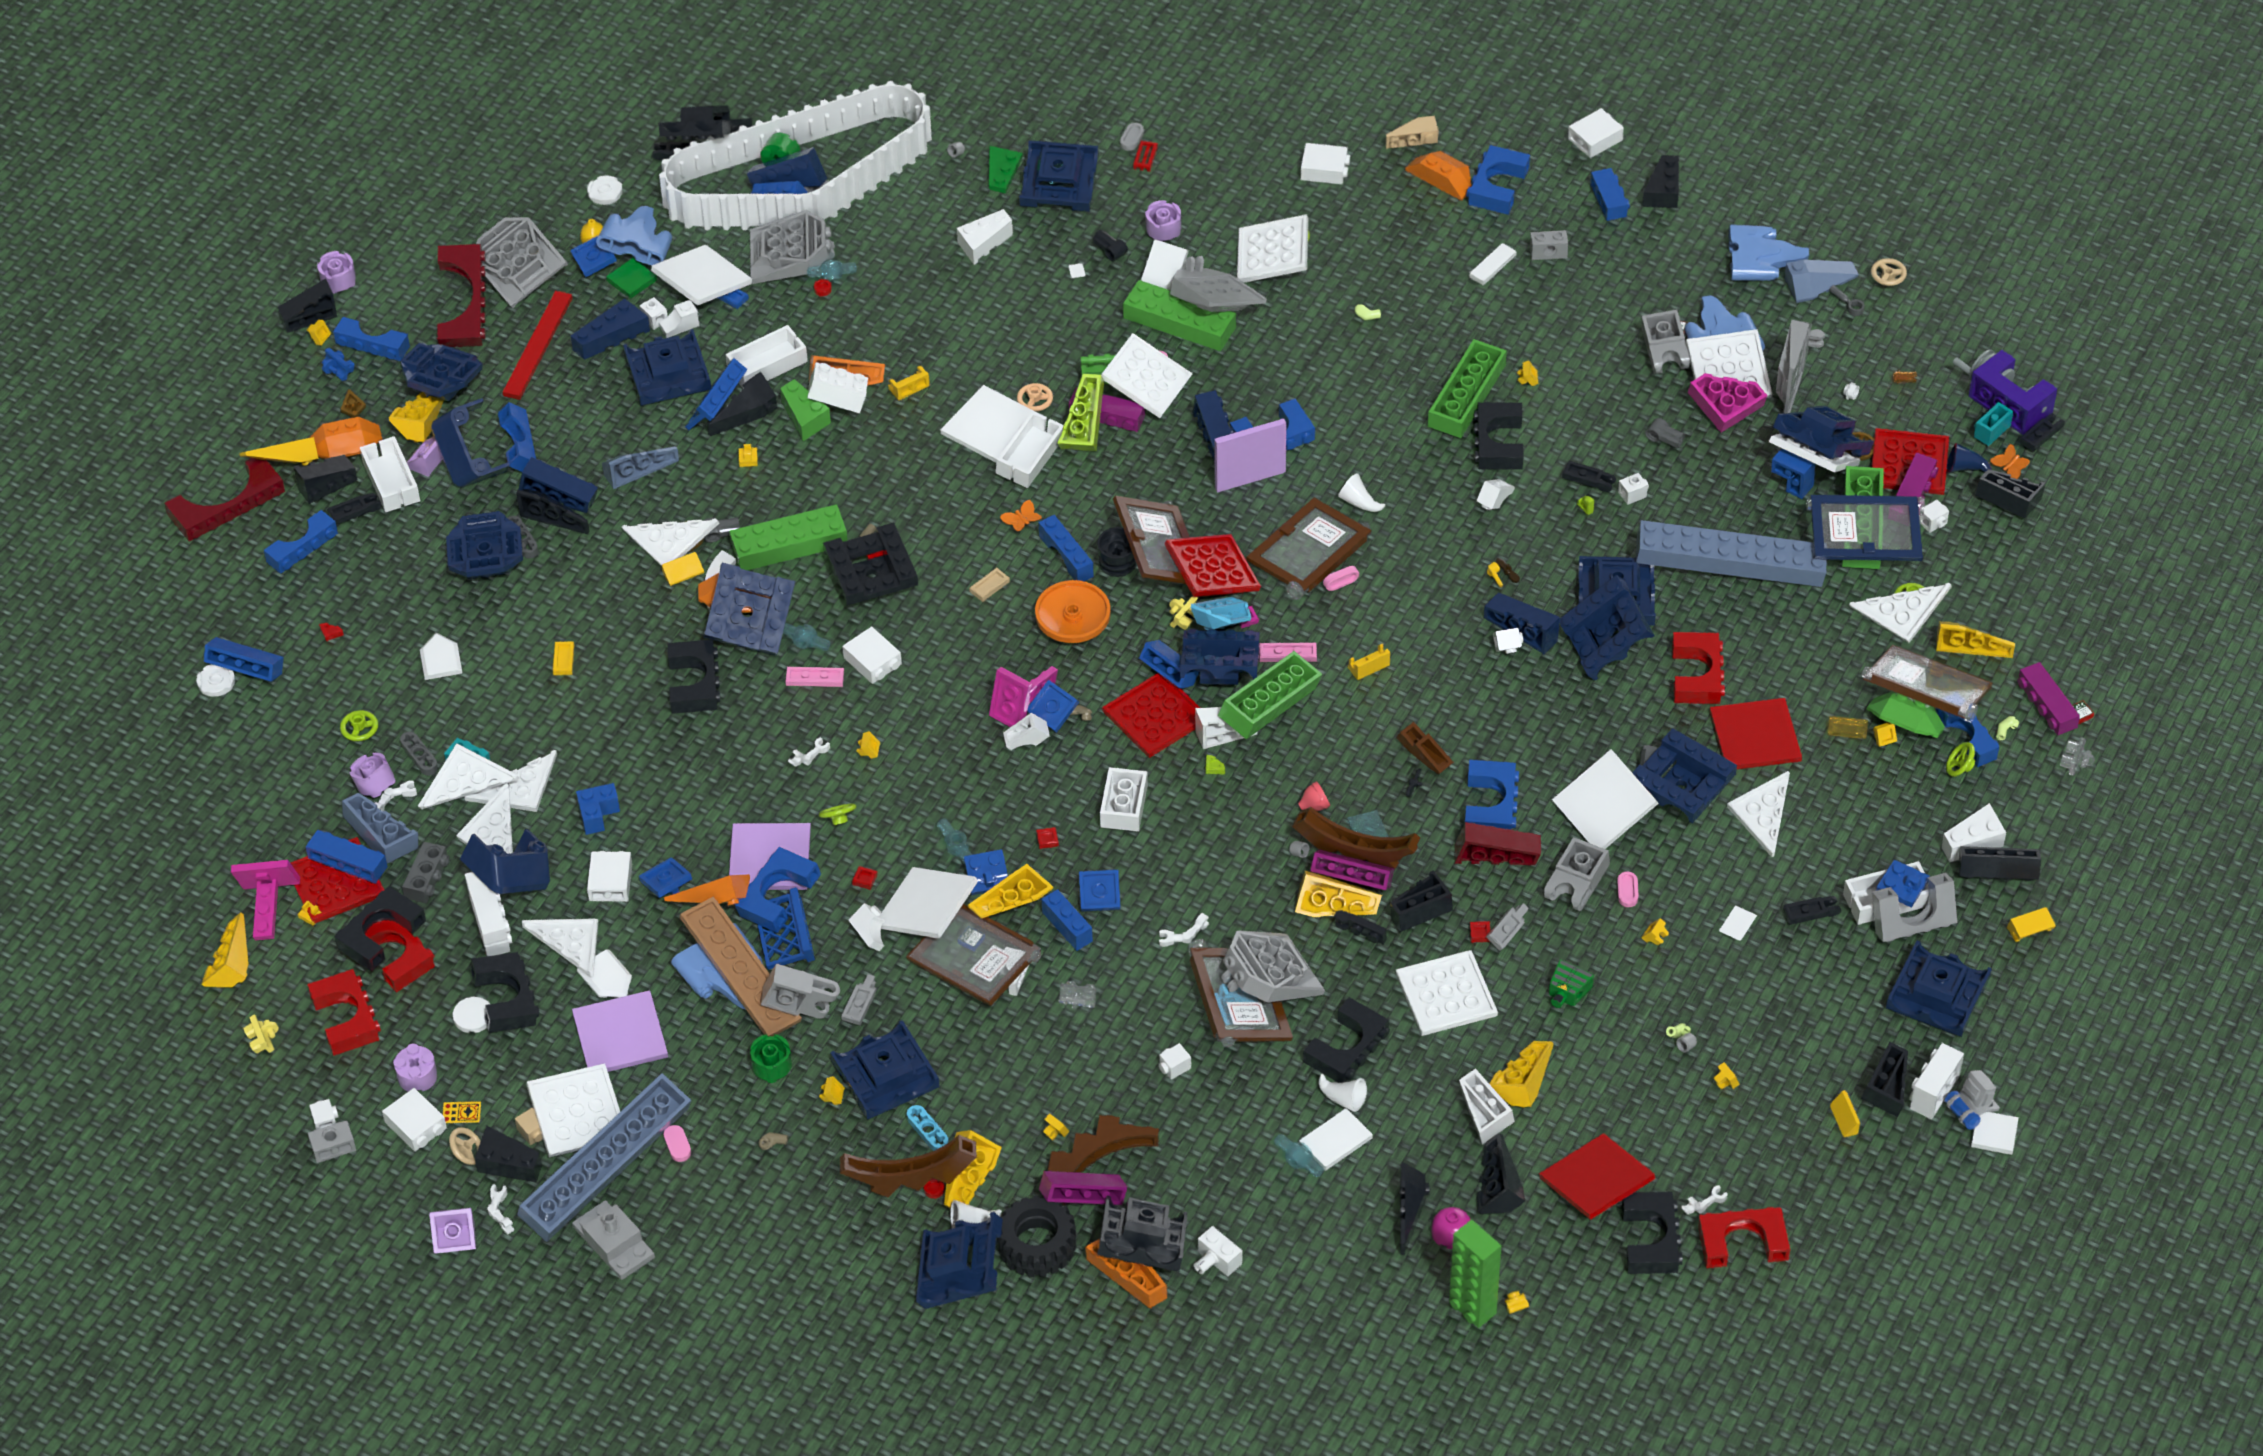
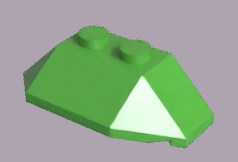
[1867,691,1945,738]

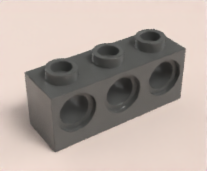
[402,842,449,904]

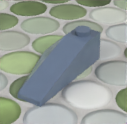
[1784,260,1858,303]
[602,446,679,489]

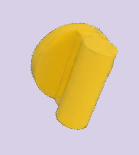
[1505,1291,1529,1314]

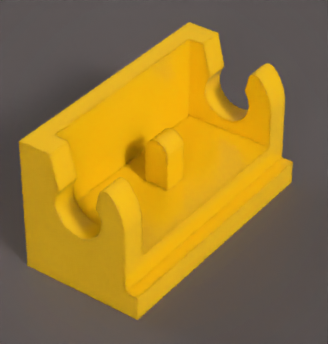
[888,366,930,401]
[1348,644,1390,680]
[2007,907,2056,942]

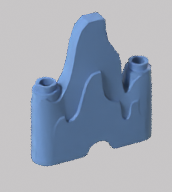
[596,206,672,266]
[1728,224,1809,281]
[1685,295,1765,351]
[671,923,763,1009]

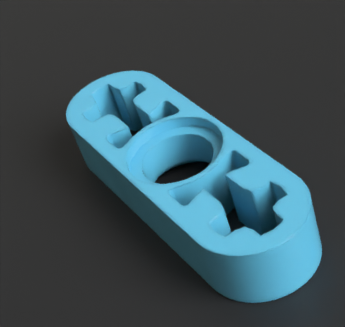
[907,1105,949,1151]

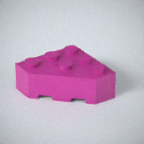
[1688,373,1768,433]

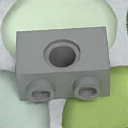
[1530,230,1568,260]
[308,1121,356,1163]

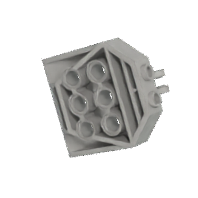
[750,210,835,284]
[477,217,568,309]
[1170,256,1267,312]
[1776,320,1825,413]
[1221,931,1325,1002]

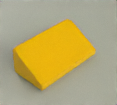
[662,552,704,586]
[1830,1090,1860,1137]

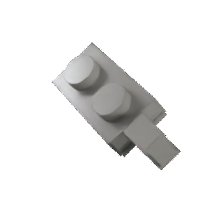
[1486,903,1529,951]
[842,974,877,1026]

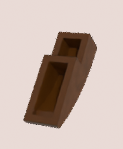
[1396,722,1454,774]

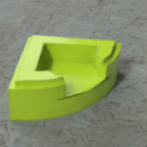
[1577,496,1594,515]
[1206,755,1225,774]

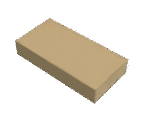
[970,568,1010,602]

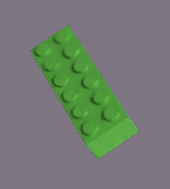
[1123,280,1236,352]
[1428,339,1507,438]
[1842,466,1884,569]
[729,504,848,570]
[1218,651,1322,739]
[1449,1219,1501,1328]

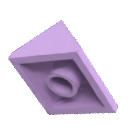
[406,437,443,477]
[430,1208,476,1253]

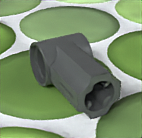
[1645,418,1685,448]
[703,517,740,542]

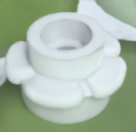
[1844,383,1859,400]

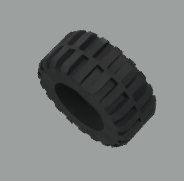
[997,1196,1076,1277]

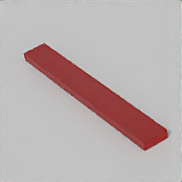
[503,291,573,400]

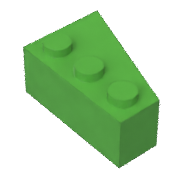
[780,379,831,441]

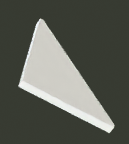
[622,519,719,566]
[1849,583,1952,643]
[418,744,519,809]
[464,750,557,812]
[1727,771,1790,857]
[456,783,513,854]
[522,919,599,977]

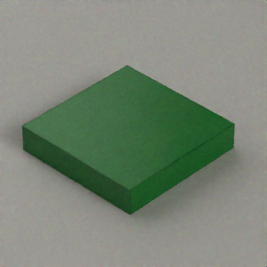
[606,258,657,299]

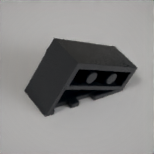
[1642,155,1679,208]
[277,278,338,333]
[293,455,358,504]
[1976,469,2046,518]
[1390,870,1453,932]
[1861,1042,1908,1117]
[475,1126,542,1183]

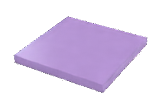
[1215,419,1286,493]
[729,823,811,890]
[572,990,668,1072]

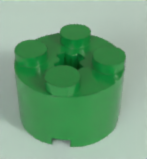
[760,133,800,163]
[750,1034,792,1083]

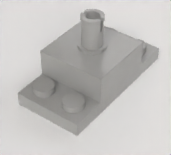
[572,1200,655,1280]

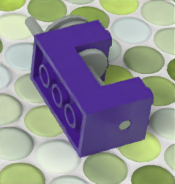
[1953,350,2057,435]

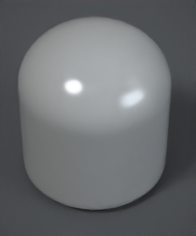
[947,142,965,157]
[1289,841,1309,858]
[1676,1033,1697,1053]

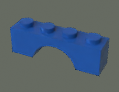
[333,317,410,361]
[498,402,536,472]
[264,510,338,574]
[1038,515,1094,581]
[1936,694,1999,768]

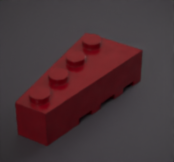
[1454,822,1541,865]

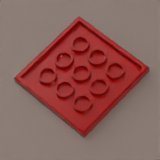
[1872,428,1949,495]
[1164,534,1261,597]
[1102,673,1200,758]
[1710,698,1802,769]
[290,837,384,924]
[1539,1133,1655,1220]

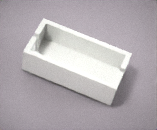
[725,325,808,389]
[996,411,1064,488]
[360,436,420,513]
[1843,861,1929,925]
[465,872,512,956]

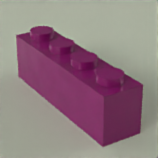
[1069,388,1145,432]
[1888,452,1939,527]
[2018,662,2080,735]
[1311,850,1394,890]
[1039,1171,1127,1205]

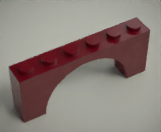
[437,244,486,347]
[164,458,285,542]

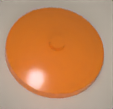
[1035,580,1111,643]

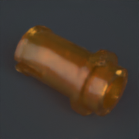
[1893,369,1917,384]

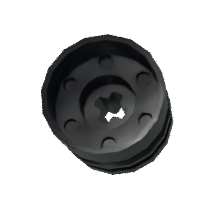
[1097,527,1137,577]

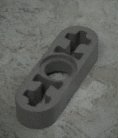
[508,516,538,559]
[400,732,438,776]

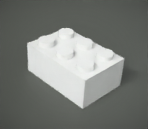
[807,363,868,413]
[1100,767,1148,831]
[1909,1043,1964,1119]

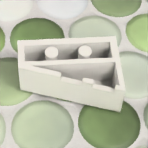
[957,209,1013,265]
[1195,707,1257,749]
[1941,803,2006,862]
[1459,1069,1515,1144]

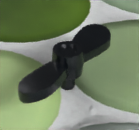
[1406,768,1423,797]

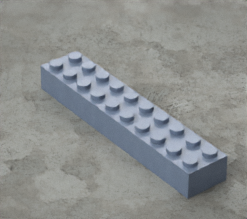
[1636,520,1826,587]
[517,1074,691,1242]

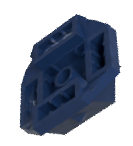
[401,343,482,401]
[446,511,523,579]

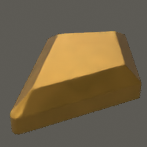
[340,389,366,417]

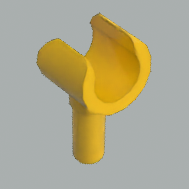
[1487,562,1503,588]

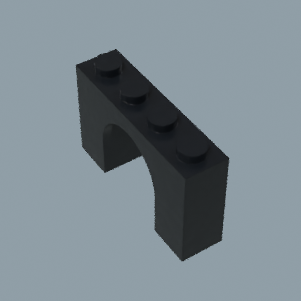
[1474,402,1524,470]
[667,639,721,714]
[335,886,426,972]
[470,952,539,1033]
[1303,997,1390,1083]
[1622,1192,1683,1274]

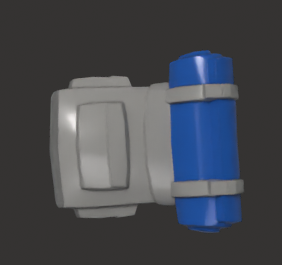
[1944,1070,2000,1130]

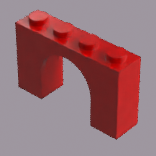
[1672,632,1725,704]
[365,920,435,993]
[307,969,381,1056]
[1698,1207,1790,1268]

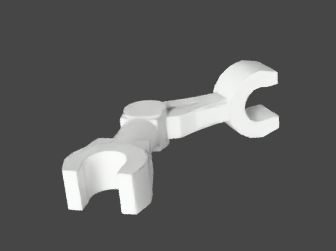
[788,737,830,766]
[375,781,417,811]
[1159,913,1209,947]
[488,1185,514,1235]
[1681,1185,1728,1214]

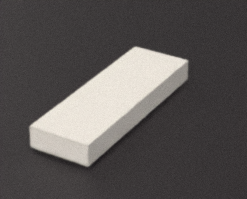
[1469,243,1516,286]

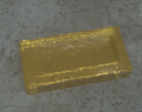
[1828,716,1868,739]

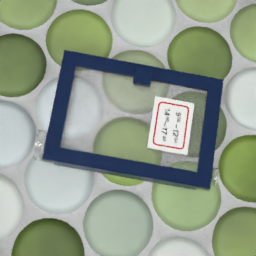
[1806,495,1925,561]

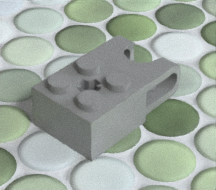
[1642,310,1690,374]
[1544,837,1610,911]
[761,964,840,1019]

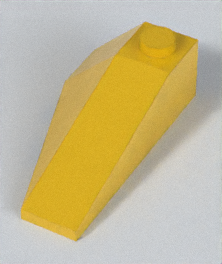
[389,393,444,442]
[1936,621,2015,658]
[968,864,1053,919]
[202,912,248,987]
[1489,1041,1553,1108]
[944,1130,1001,1209]

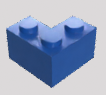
[1771,448,1816,499]
[576,783,620,835]

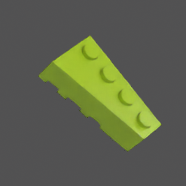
[1057,374,1104,451]

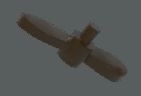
[1496,558,1520,583]

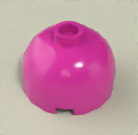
[1431,1207,1471,1250]

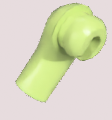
[1355,304,1381,320]
[1996,716,2019,740]
[1666,1023,1691,1038]

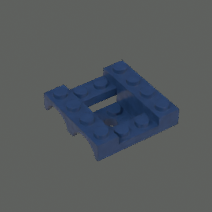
[1019,140,1099,212]
[623,329,711,405]
[1773,406,1874,459]
[1578,556,1656,625]
[703,562,795,656]
[1559,575,1655,681]
[1180,629,1260,685]
[1632,728,1737,824]
[1886,941,1992,1037]
[830,1020,940,1120]
[916,1211,1002,1309]

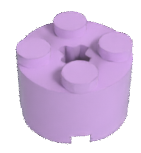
[1145,200,1181,242]
[317,251,356,294]
[350,753,396,798]
[394,1044,437,1092]

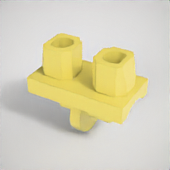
[1169,596,1198,630]
[243,1014,279,1054]

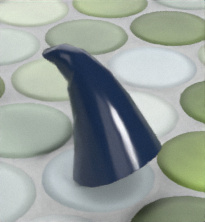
[1947,443,1992,473]

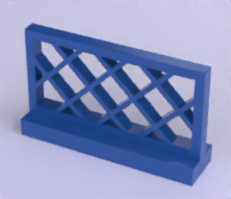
[685,358,748,430]
[758,887,815,970]

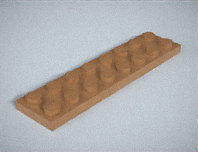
[680,897,802,1036]

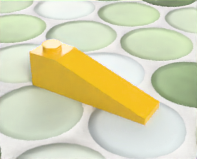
[239,437,319,466]
[1295,871,1382,917]

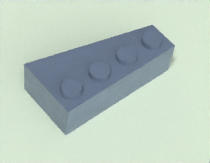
[342,793,418,863]

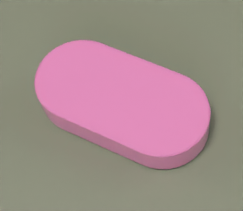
[1323,566,1359,591]
[1617,872,1638,907]
[664,1125,691,1162]

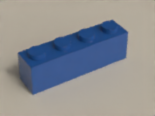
[204,637,284,682]
[305,830,388,884]

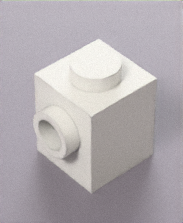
[640,297,668,330]
[1618,473,1649,505]
[1919,500,1949,533]
[1493,628,1523,654]
[1159,1043,1191,1080]
[310,1099,338,1129]

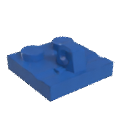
[570,236,617,277]
[1027,680,1079,733]
[964,849,1008,895]
[639,857,692,898]
[1876,860,1930,908]
[1079,870,1120,912]

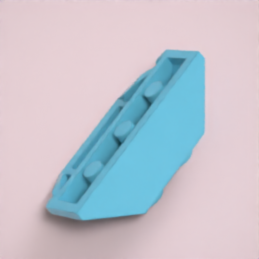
[1191,597,1251,630]

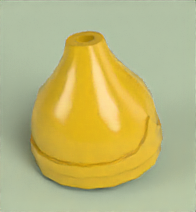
[580,219,603,244]

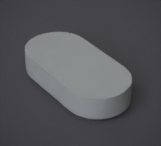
[1120,123,1144,151]

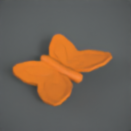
[1990,444,2030,479]
[1000,500,1042,531]

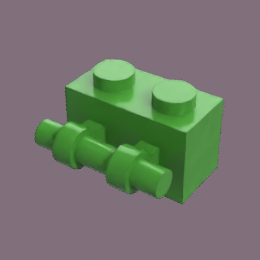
[1081,353,1116,384]

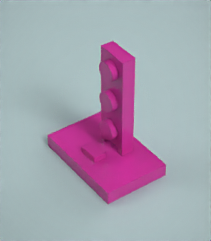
[989,666,1058,727]
[231,860,300,941]

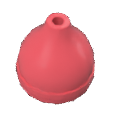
[1298,781,1330,811]

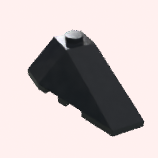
[707,372,777,436]
[516,489,590,535]
[1477,1133,1525,1214]
[1400,1163,1429,1255]

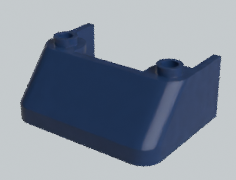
[431,398,510,488]
[460,829,550,894]

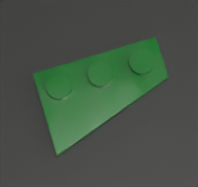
[989,146,1023,194]

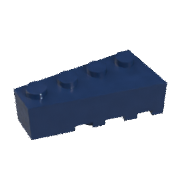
[747,147,828,187]
[571,298,650,360]
[1193,390,1234,464]
[519,457,598,513]
[1484,593,1560,655]

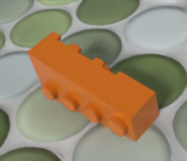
[1086,1239,1167,1308]

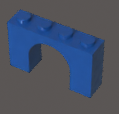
[1466,145,1530,215]
[1230,399,1315,451]
[1465,760,1519,829]
[735,847,821,933]

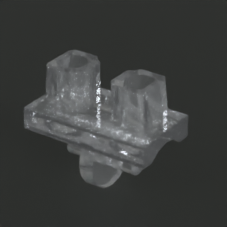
[2060,737,2095,776]
[1059,981,1096,1009]

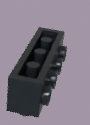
[1958,846,2041,881]

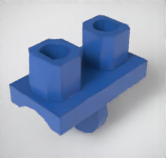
[322,348,355,381]

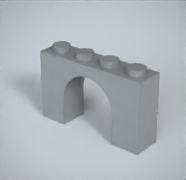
[1872,873,1957,942]

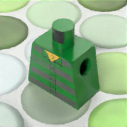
[1549,959,1594,1008]

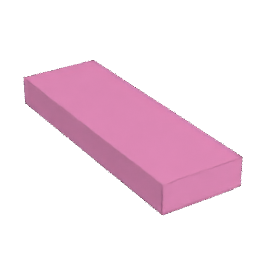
[1259,643,1317,662]
[786,667,844,687]

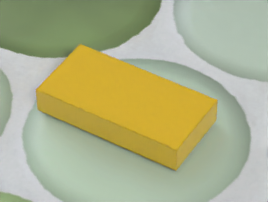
[553,641,575,675]

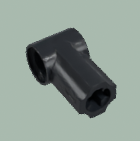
[1093,230,1128,262]

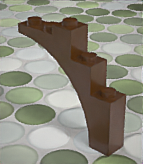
[1292,807,1420,869]
[1048,1115,1159,1206]
[840,1135,977,1198]

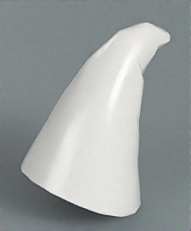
[1338,473,1385,512]
[1319,1074,1367,1112]
[951,1200,1002,1229]

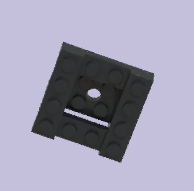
[659,105,753,140]
[823,522,918,606]
[1097,1195,1188,1272]

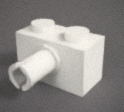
[1194,1226,1242,1276]

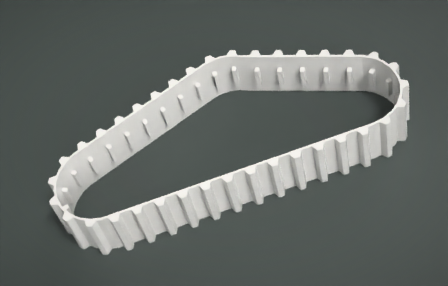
[659,81,932,230]

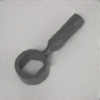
[1829,285,1865,316]

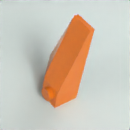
[809,355,885,385]
[664,874,750,906]

